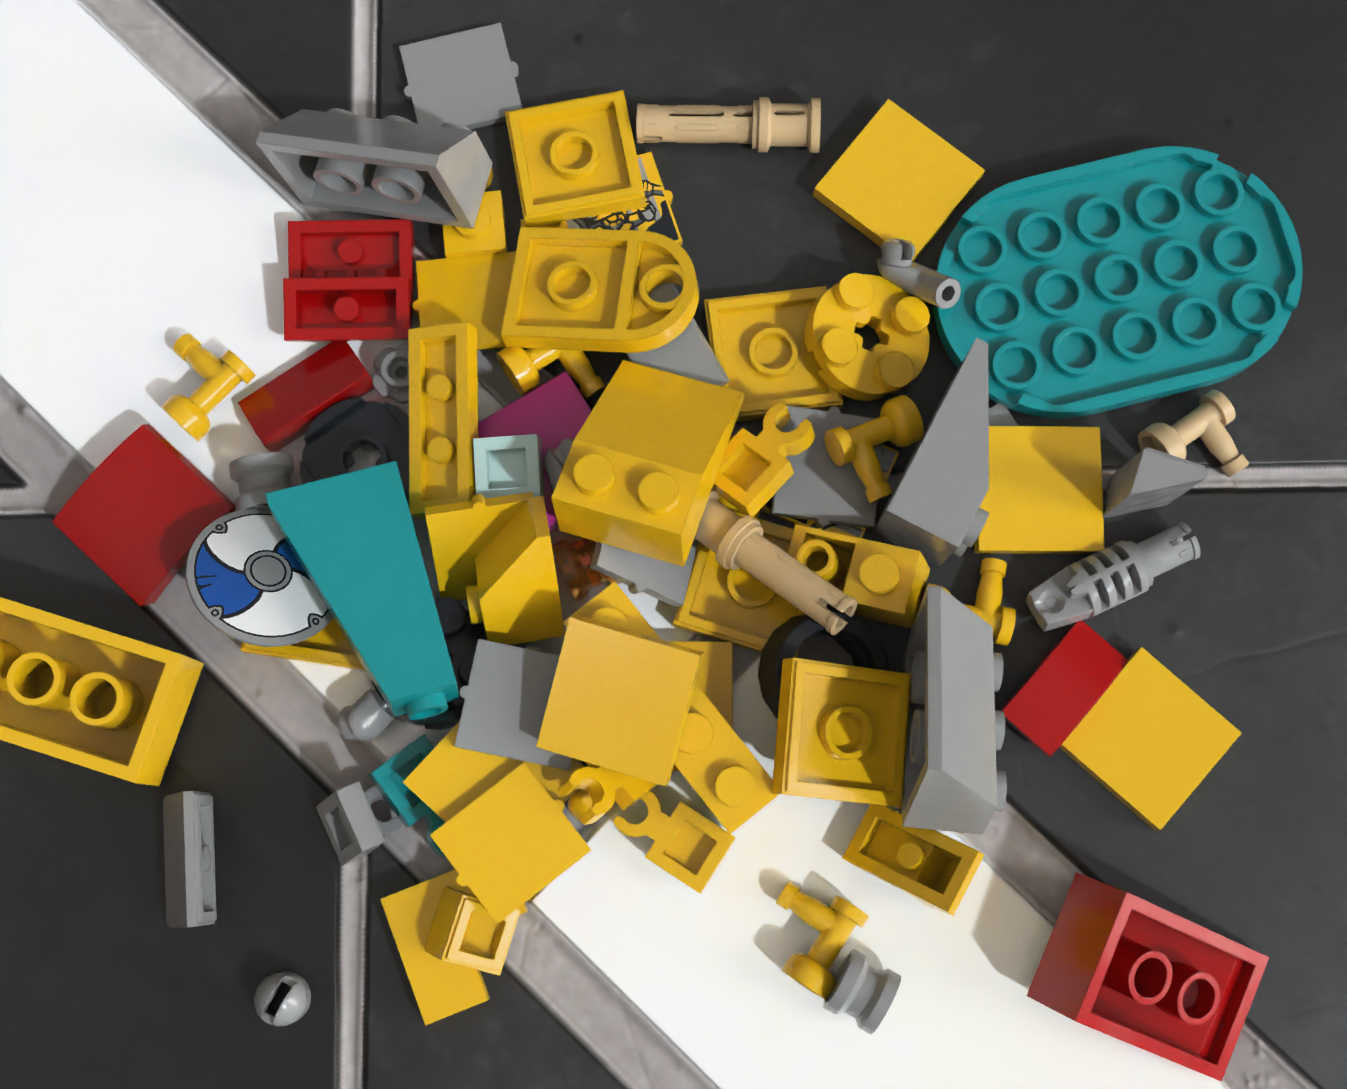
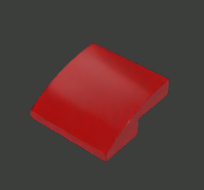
[283,219,415,342]
[52,424,235,607]

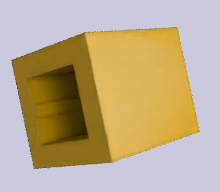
[787,524,930,629]

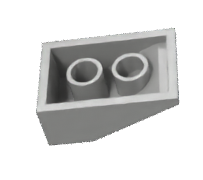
[872,338,989,567]

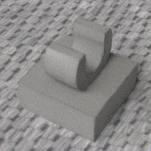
[316,781,403,866]

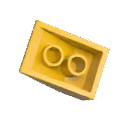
[551,360,744,567]

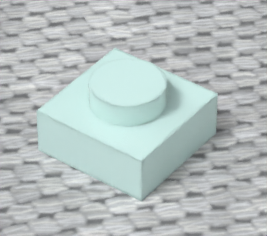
[473,434,545,501]

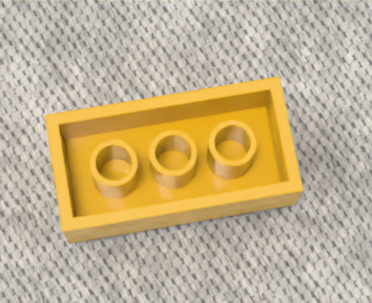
[0,597,204,786]

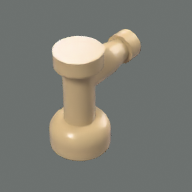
[1138,389,1249,477]

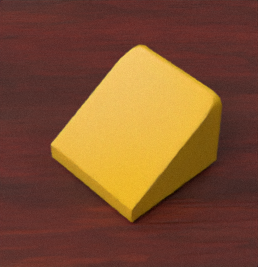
[425,887,521,975]

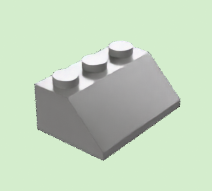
[256,108,493,229]
[902,585,1007,835]

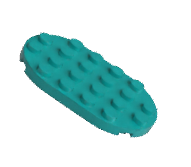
[933,146,1303,419]

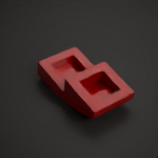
[1000,621,1129,757]

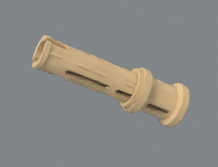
[636,97,821,153]
[695,488,858,635]

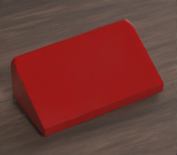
[237,341,374,452]

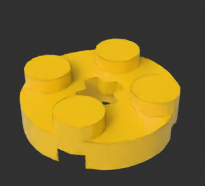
[804,273,930,401]

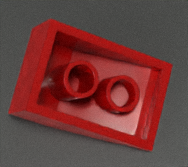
[1026,872,1269,1082]

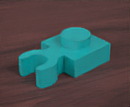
[368,734,446,857]

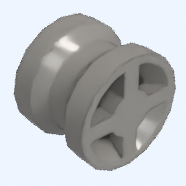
[229,452,295,511]
[822,949,902,1035]

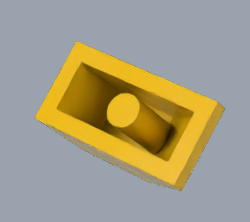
[466,495,565,645]

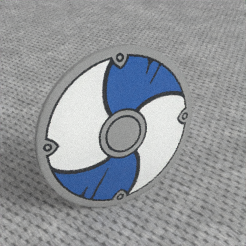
[186,508,333,647]

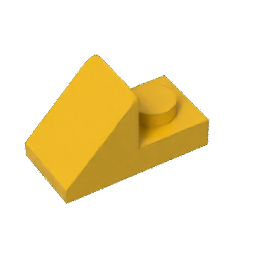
[842,804,984,916]

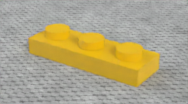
[408,321,479,520]

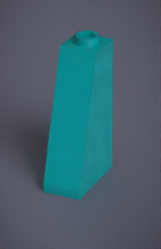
[265,461,459,720]

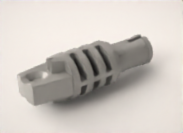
[1026,521,1201,631]

